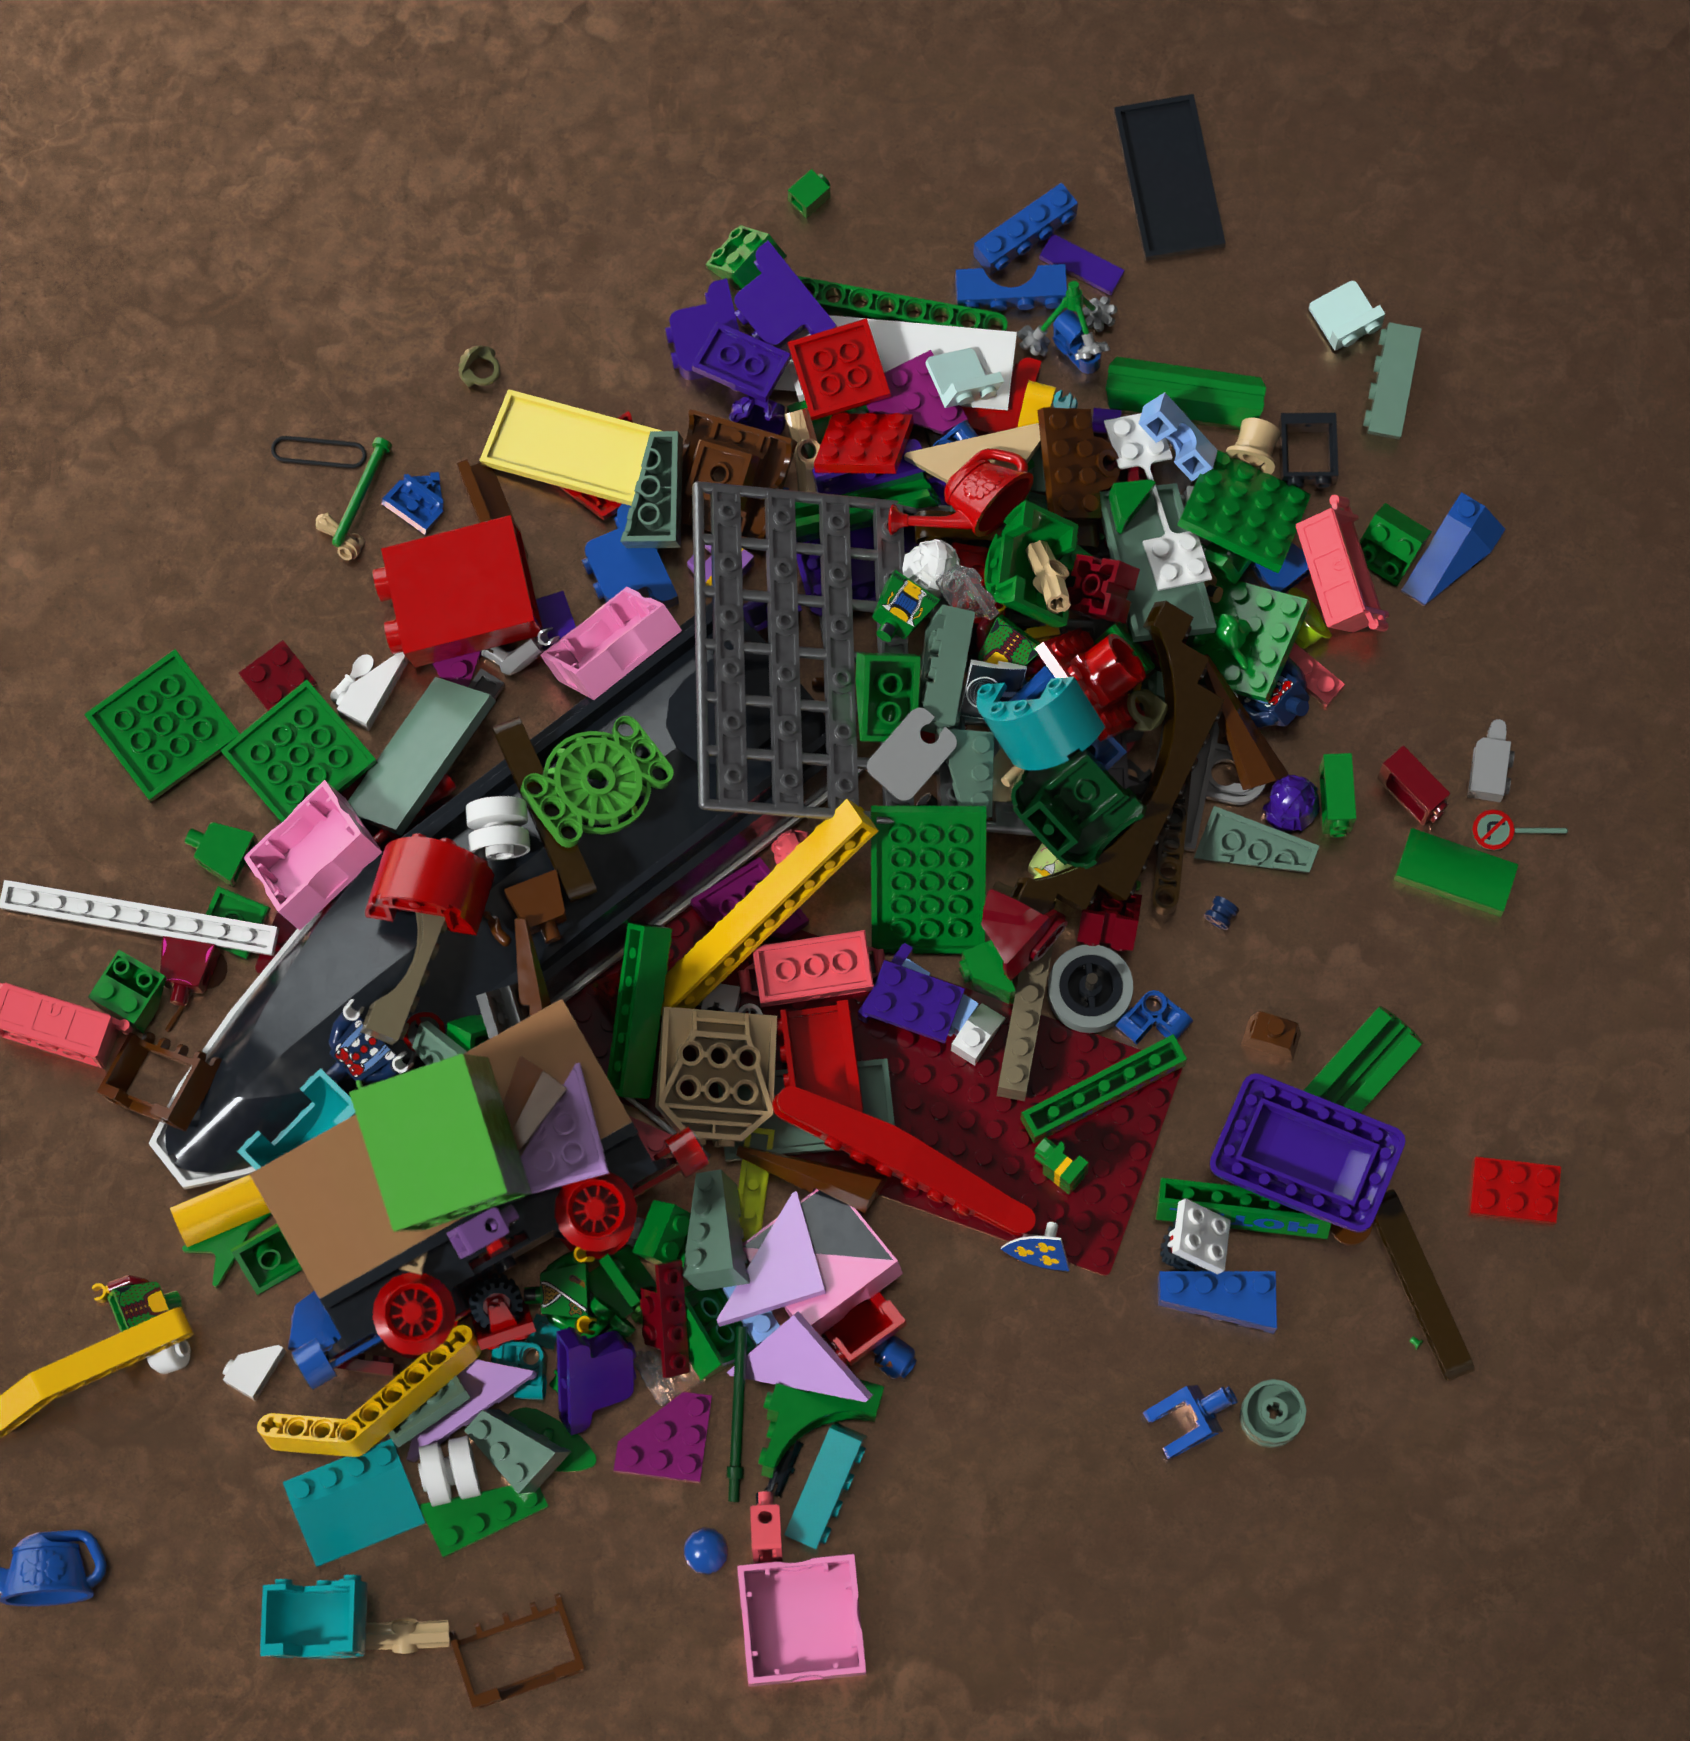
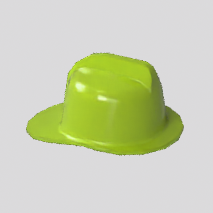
[1289,587,1332,649]

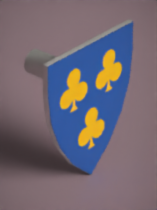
[1001,1222,1070,1271]

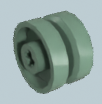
[1239,1379,1306,1448]

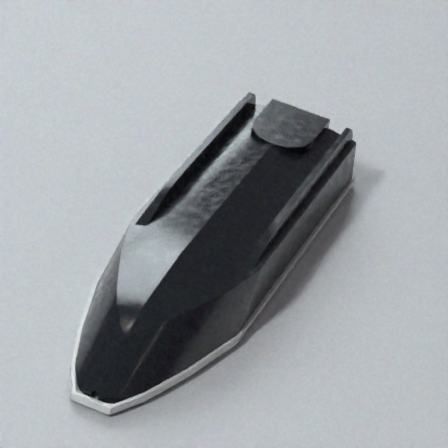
[148,602,865,1190]

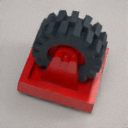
[469,1273,536,1350]

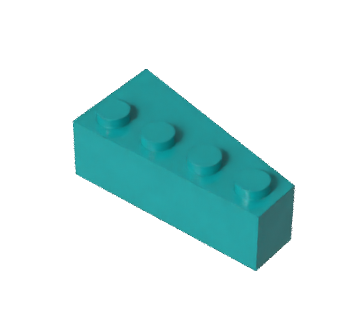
[784,1422,867,1549]

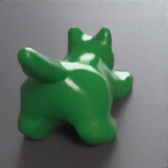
[1193,614,1251,670]

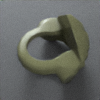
[458,345,500,387]
[1127,689,1168,731]

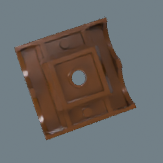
[681,409,797,539]

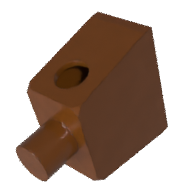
[504,869,567,944]
[1241,1011,1301,1061]

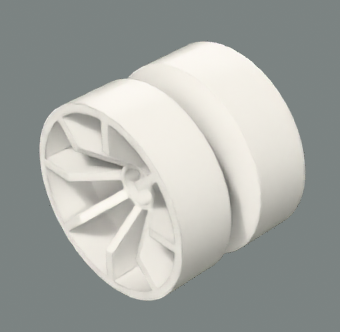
[466,796,530,860]
[418,1435,481,1507]

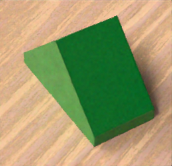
[1108,479,1156,534]

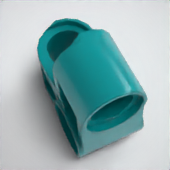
[491,1340,548,1400]

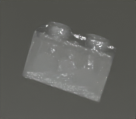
[936,564,999,620]

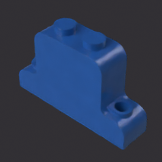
[581,504,679,609]

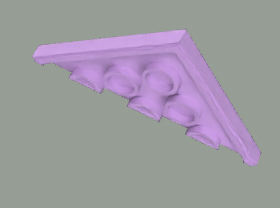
[521,1063,609,1195]
[717,1191,826,1327]
[727,1311,873,1402]
[407,1359,537,1462]

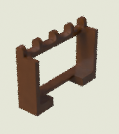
[97,1032,222,1132]
[449,1593,586,1711]

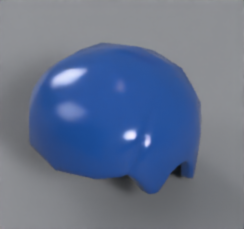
[684,1527,728,1574]

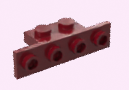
[640,1259,690,1378]

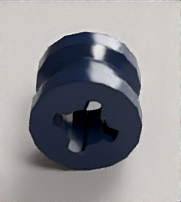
[1204,896,1239,930]

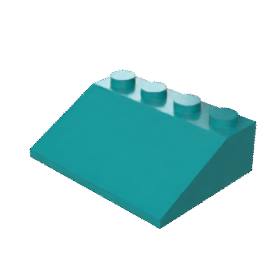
[283,1439,426,1567]

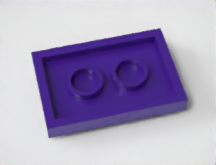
[692,322,791,403]
[864,960,965,1043]

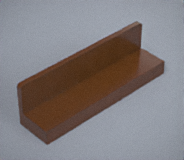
[457,459,528,558]

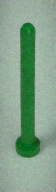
[332,437,392,547]

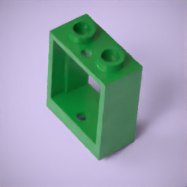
[1318,753,1356,838]

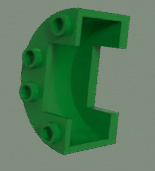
[984,500,1078,628]

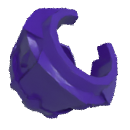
[729,396,786,435]
[1263,774,1321,832]

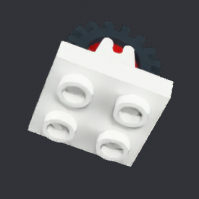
[1160,1198,1231,1274]

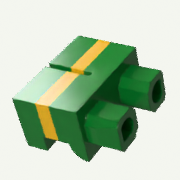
[1034,1137,1088,1195]

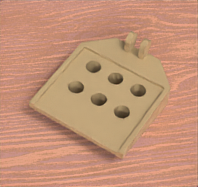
[655,1007,777,1148]

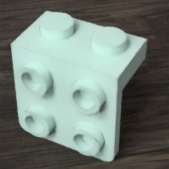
[1309,281,1385,351]
[926,348,1004,408]

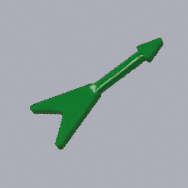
[182,1212,272,1288]

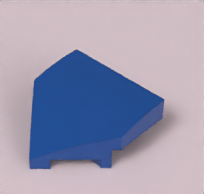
[382,472,443,535]
[287,1291,342,1352]

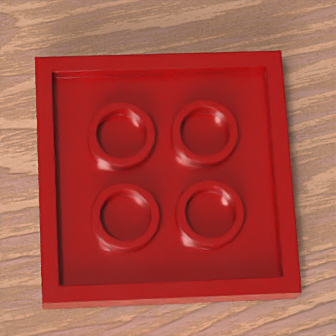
[788,318,891,421]
[814,412,914,474]

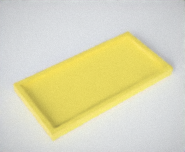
[480,389,662,506]

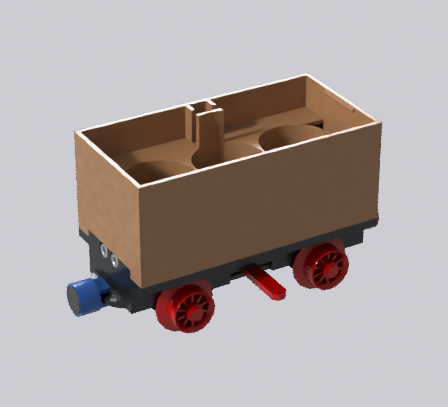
[250,999,710,1390]

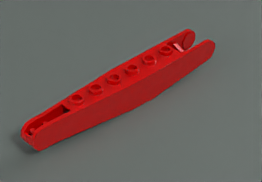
[772,1086,1036,1236]

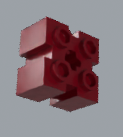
[1067,554,1140,624]
[1077,889,1142,951]

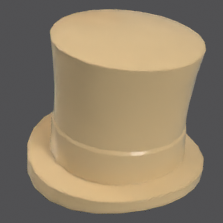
[1225,418,1281,474]

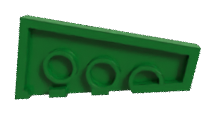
[418,1485,549,1558]

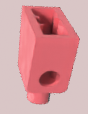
[750,1491,783,1564]

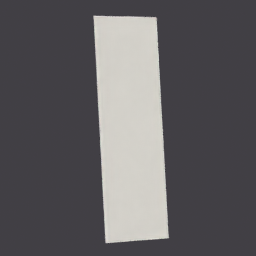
[774,315,1017,411]

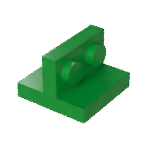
[589,1245,657,1318]

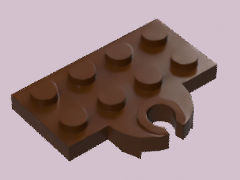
[1037,407,1120,520]

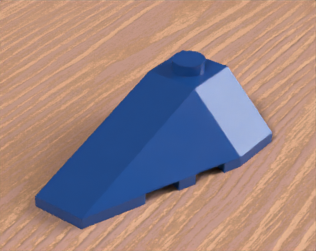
[1401,492,1506,606]

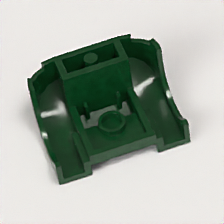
[1011,746,1147,870]

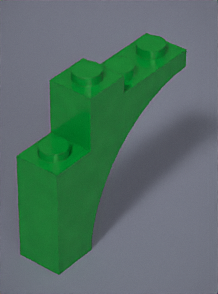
[758,1379,885,1478]

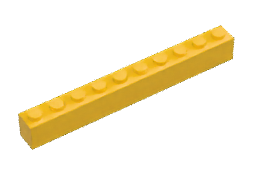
[661,799,878,1015]

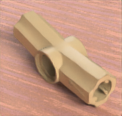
[784,408,820,493]
[1025,540,1071,614]
[366,1618,449,1654]

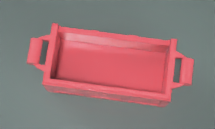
[1296,495,1389,633]
[738,930,885,1008]
[0,983,133,1069]

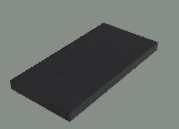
[1113,94,1226,261]

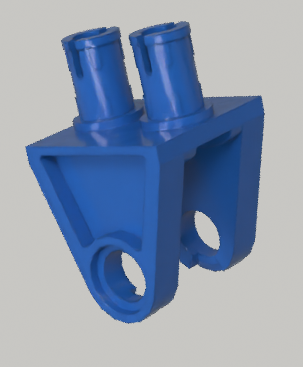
[1143,1385,1238,1460]

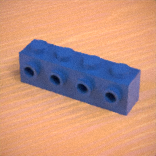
[973,182,1078,276]

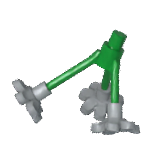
[1017,281,1117,360]

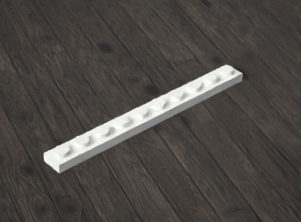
[0,880,279,956]

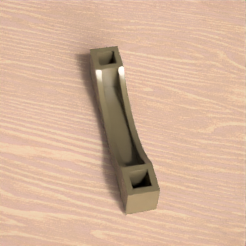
[360,912,447,1045]
[997,943,1054,1101]

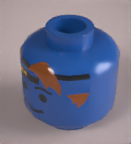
[872,1336,917,1379]

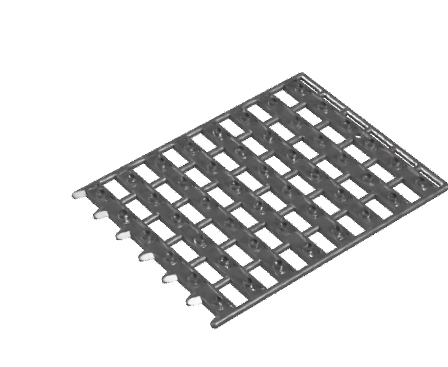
[692,481,1147,836]

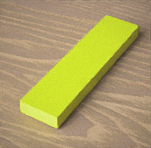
[738,1128,775,1242]

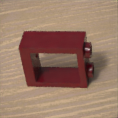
[1377,745,1451,826]

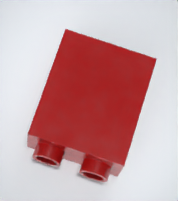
[373,515,543,667]

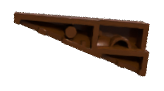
[1203,654,1288,790]
[515,917,551,1016]
[503,1056,567,1154]
[736,1146,888,1213]

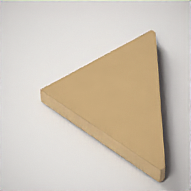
[904,423,1041,483]

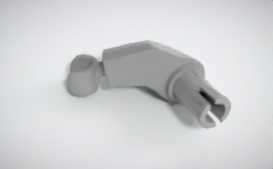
[481,627,559,675]

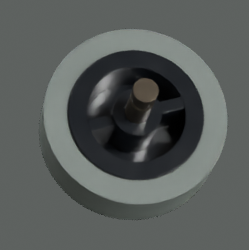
[1047,945,1133,1033]

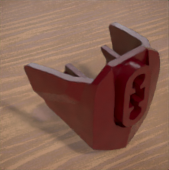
[981,889,1068,981]

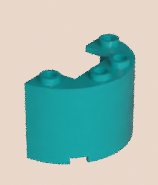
[976,677,1105,770]
[237,1068,356,1170]
[260,1575,368,1659]

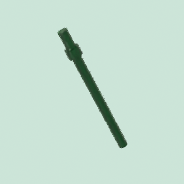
[726,1326,748,1502]

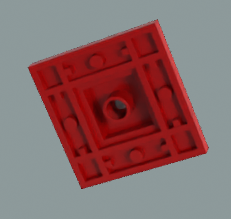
[1035,628,1146,742]

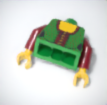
[976,598,1046,678]
[92,1275,182,1367]

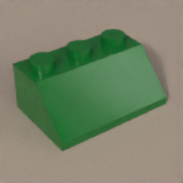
[684,1285,756,1380]

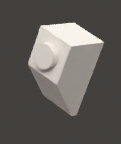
[951,1003,1006,1066]
[223,1345,286,1401]

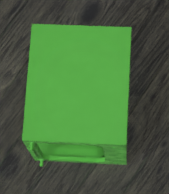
[349,1053,532,1232]

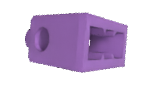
[446,1205,520,1259]

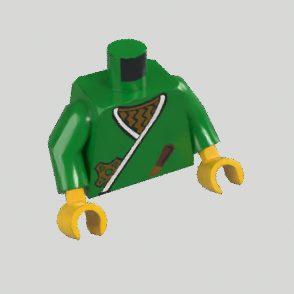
[524,1247,597,1335]

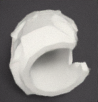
[902,539,960,598]

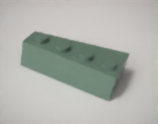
[1363,322,1422,440]
[620,431,683,548]
[918,604,975,734]
[682,1169,750,1291]

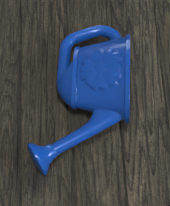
[0,1530,107,1606]

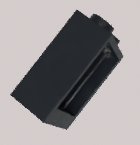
[1279,413,1339,488]

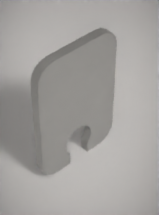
[867,708,957,801]

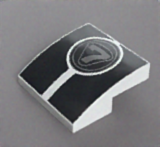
[958,659,1027,719]

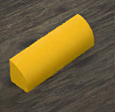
[170,1174,270,1247]

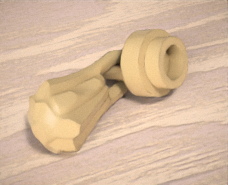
[315,512,365,560]

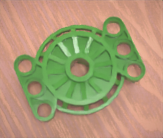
[521,716,674,847]

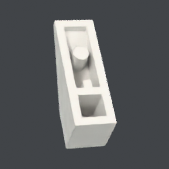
[336,652,409,731]

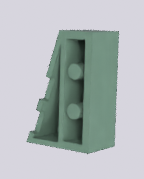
[464,1409,572,1494]

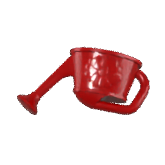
[888,448,1034,537]

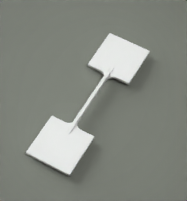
[1104,413,1212,591]

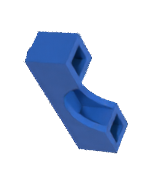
[955,264,1067,311]

